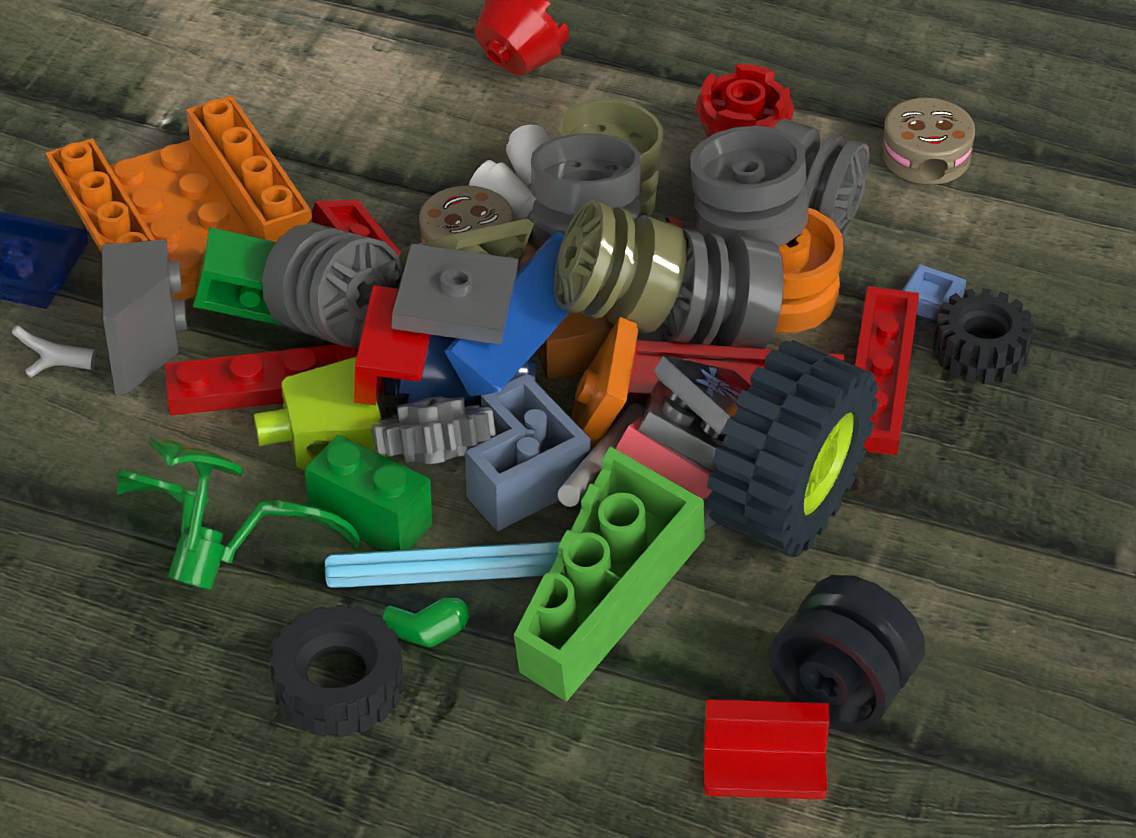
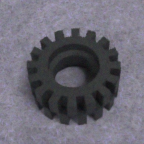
[933,288,1033,384]

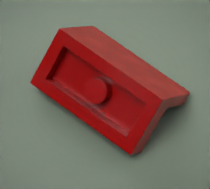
[354,285,431,406]
[704,700,829,799]

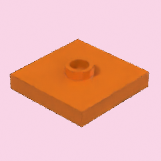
[571,317,638,452]

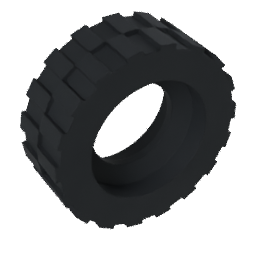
[269,605,403,737]

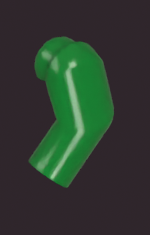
[382,597,469,647]

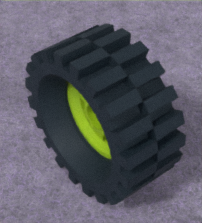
[706,340,879,557]

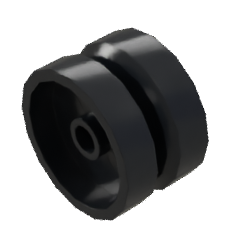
[769,575,925,730]

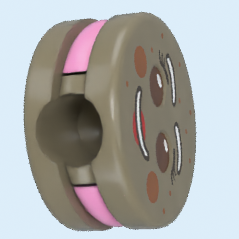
[881,97,975,185]
[419,186,514,243]

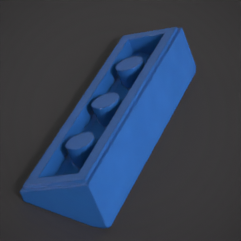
[444,232,570,397]

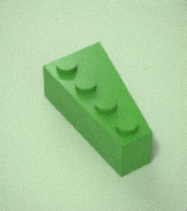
[514,446,705,702]

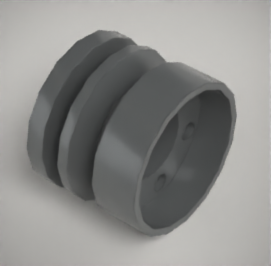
[774,119,870,238]
[531,133,641,248]
[262,222,404,349]
[661,229,784,349]

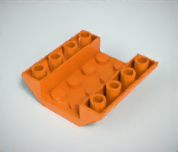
[45,95,312,300]

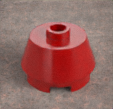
[474,0,569,76]
[696,64,794,138]

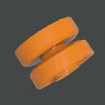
[774,208,843,333]

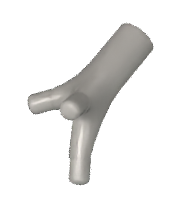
[12,325,95,378]

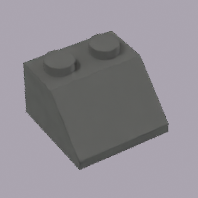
[102,239,187,395]

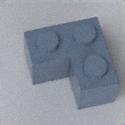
[465,374,590,532]

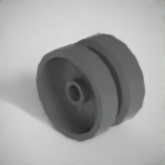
[690,126,809,246]

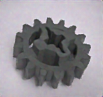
[372,396,496,464]

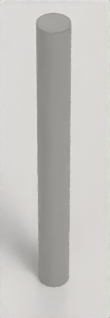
[558,403,644,507]

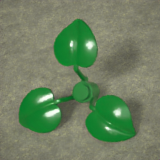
[116,437,360,591]

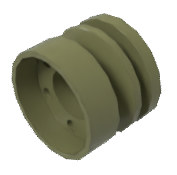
[558,99,663,217]
[553,199,687,334]

